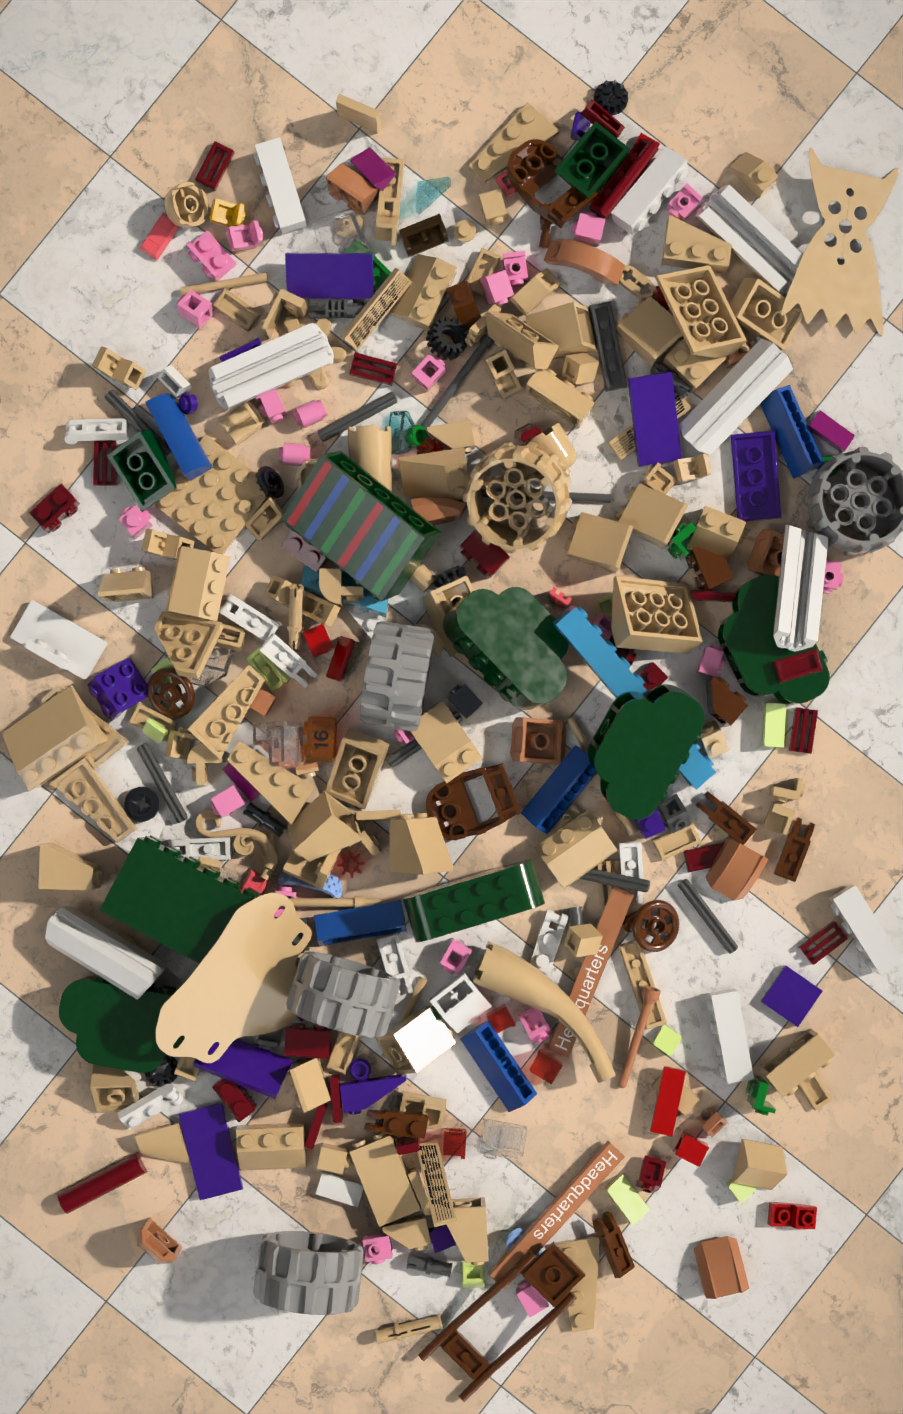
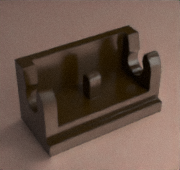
[399,213,449,258]

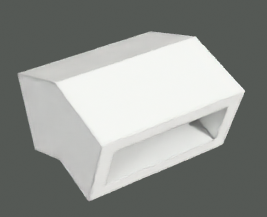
[157,365,192,397]

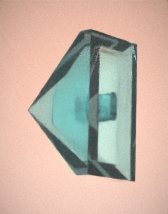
[416,177,451,215]
[389,411,415,455]

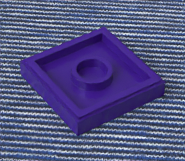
[761,965,823,1027]

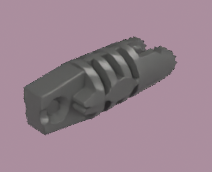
[308,298,364,318]

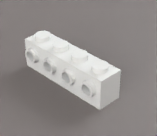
[253,137,307,234]
[611,146,688,236]
[829,884,903,975]
[706,988,754,1084]

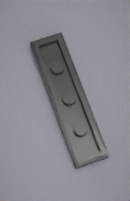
[589,301,628,392]

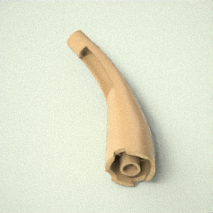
[348,425,436,592]
[472,941,616,1083]

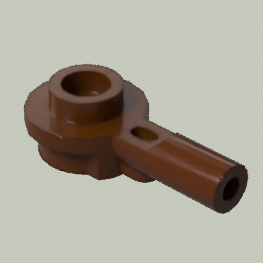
[539,203,552,248]

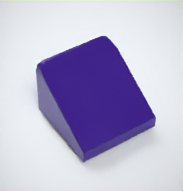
[570,111,591,141]
[429,1224,456,1253]

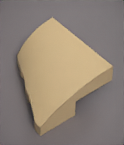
[394,1091,446,1137]
[135,1122,190,1163]

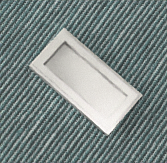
[316,1171,364,1207]

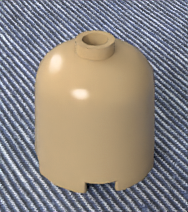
[522,422,577,474]

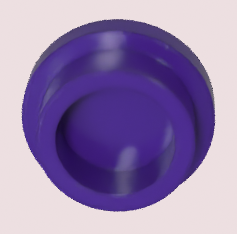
[178,392,198,415]
[349,1058,371,1081]

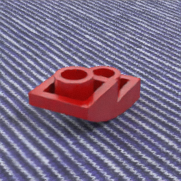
[767,1202,817,1229]

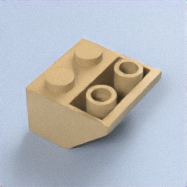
[288,1057,331,1112]

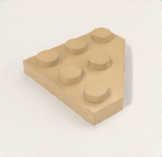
[154,611,224,679]

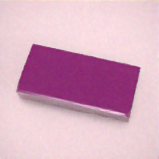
[350,147,397,191]
[808,410,855,453]
[222,763,260,802]

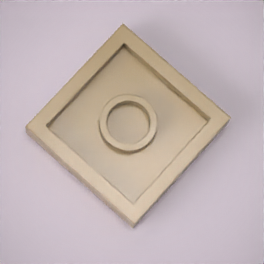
[336,94,381,133]

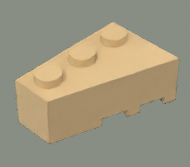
[661,215,732,273]

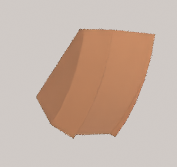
[411,497,467,526]
[747,529,784,577]
[510,717,566,765]
[705,837,769,901]
[137,1218,182,1264]
[694,1236,749,1299]

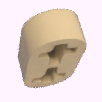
[619,265,655,300]

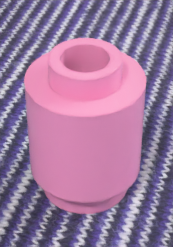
[293,400,327,428]
[279,443,311,466]

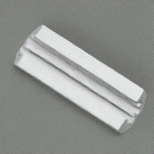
[696,185,803,295]
[209,323,334,410]
[679,339,793,455]
[773,525,828,652]
[45,907,167,1000]

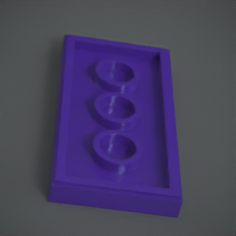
[285,253,374,299]
[627,372,682,466]
[731,430,782,522]
[193,1038,293,1099]
[178,1102,244,1200]

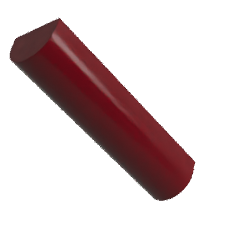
[589,138,659,220]
[58,1152,148,1214]

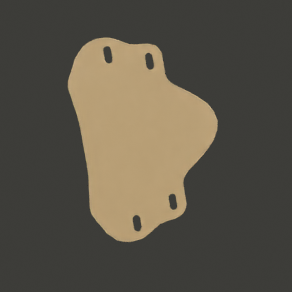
[156,893,312,1063]

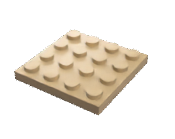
[153,434,268,555]

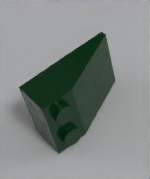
[554,121,630,199]
[107,430,177,512]

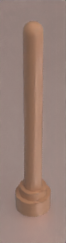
[618,986,661,1088]

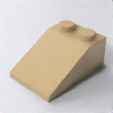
[730,277,803,350]
[662,339,730,393]
[398,447,469,501]
[98,567,153,602]
[411,700,483,783]
[325,727,390,809]

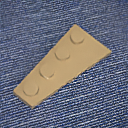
[469,102,559,182]
[187,664,265,759]
[41,686,129,769]
[227,741,314,825]
[50,758,137,843]
[556,1235,600,1332]

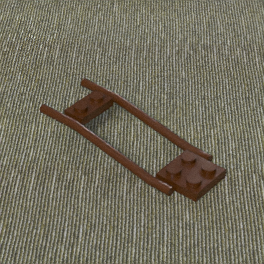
[418,1241,586,1402]

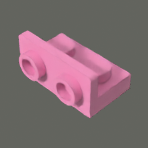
[186,230,237,281]

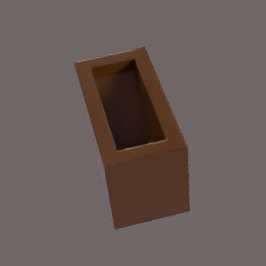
[446,281,481,330]

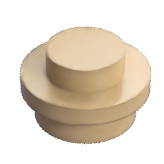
[454,220,476,242]

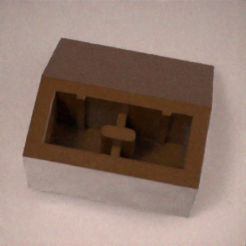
[685,546,734,591]
[706,677,748,727]

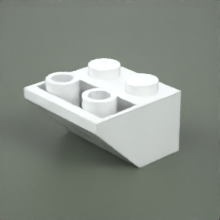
[430,971,492,1033]

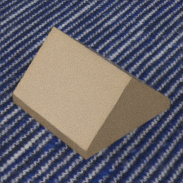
[731,1139,787,1190]

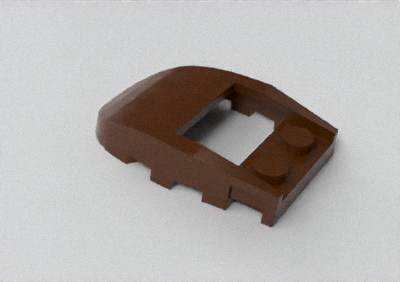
[507,139,598,228]
[426,763,522,840]

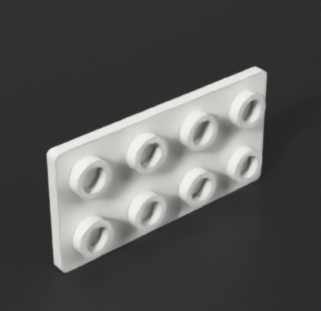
[11,600,108,680]

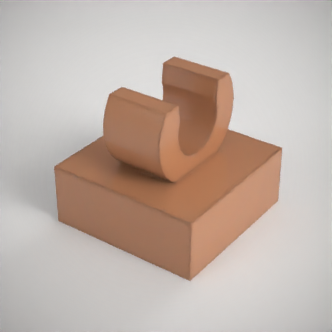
[698,1108,728,1137]

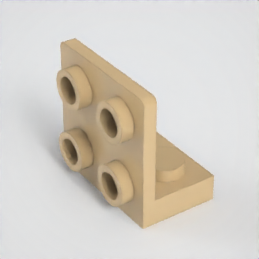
[261,288,308,339]
[282,849,342,890]

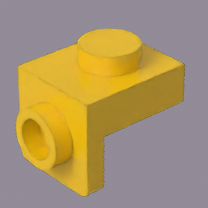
[209,199,245,227]

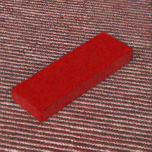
[650,1066,686,1137]

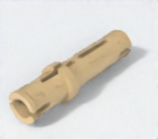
[287,584,304,649]
[375,1314,443,1345]

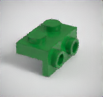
[667,522,697,560]
[746,1075,776,1116]

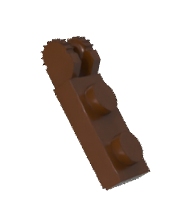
[695,791,757,845]
[773,817,815,882]
[364,1109,429,1139]
[592,1212,635,1278]

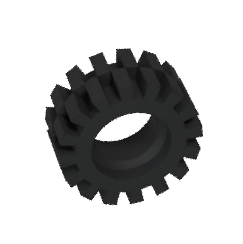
[426,317,468,361]

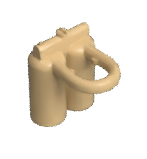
[220,401,266,445]

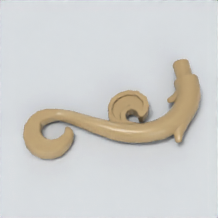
[195,809,278,881]

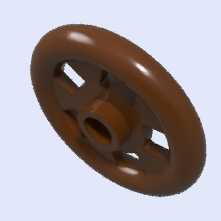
[147,668,195,719]
[632,900,679,952]

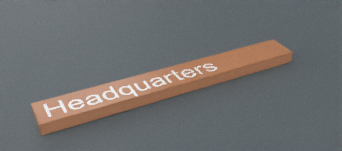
[548,886,634,1058]
[488,1141,625,1289]

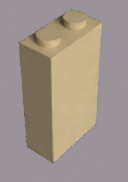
[349,1132,421,1227]

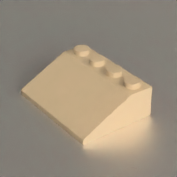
[655,265,747,358]
[611,576,703,654]
[2,685,108,791]

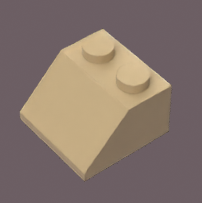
[686,505,746,564]

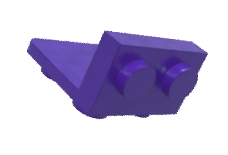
[87,658,148,721]

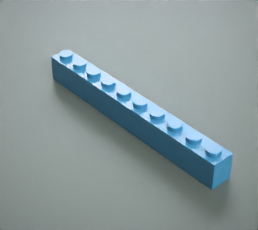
[551,605,716,790]

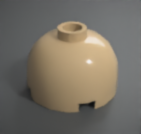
[164,182,209,228]

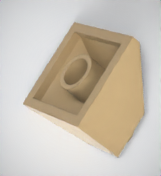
[90,1064,140,1113]

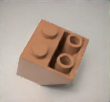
[326,163,379,215]

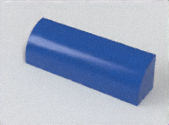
[760,385,825,479]
[145,394,213,481]
[521,745,597,834]
[314,900,407,946]
[460,1020,537,1112]

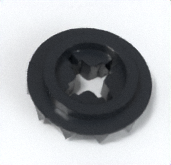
[594,80,628,115]
[255,466,284,500]
[433,566,467,588]
[124,787,160,822]
[144,1055,178,1087]

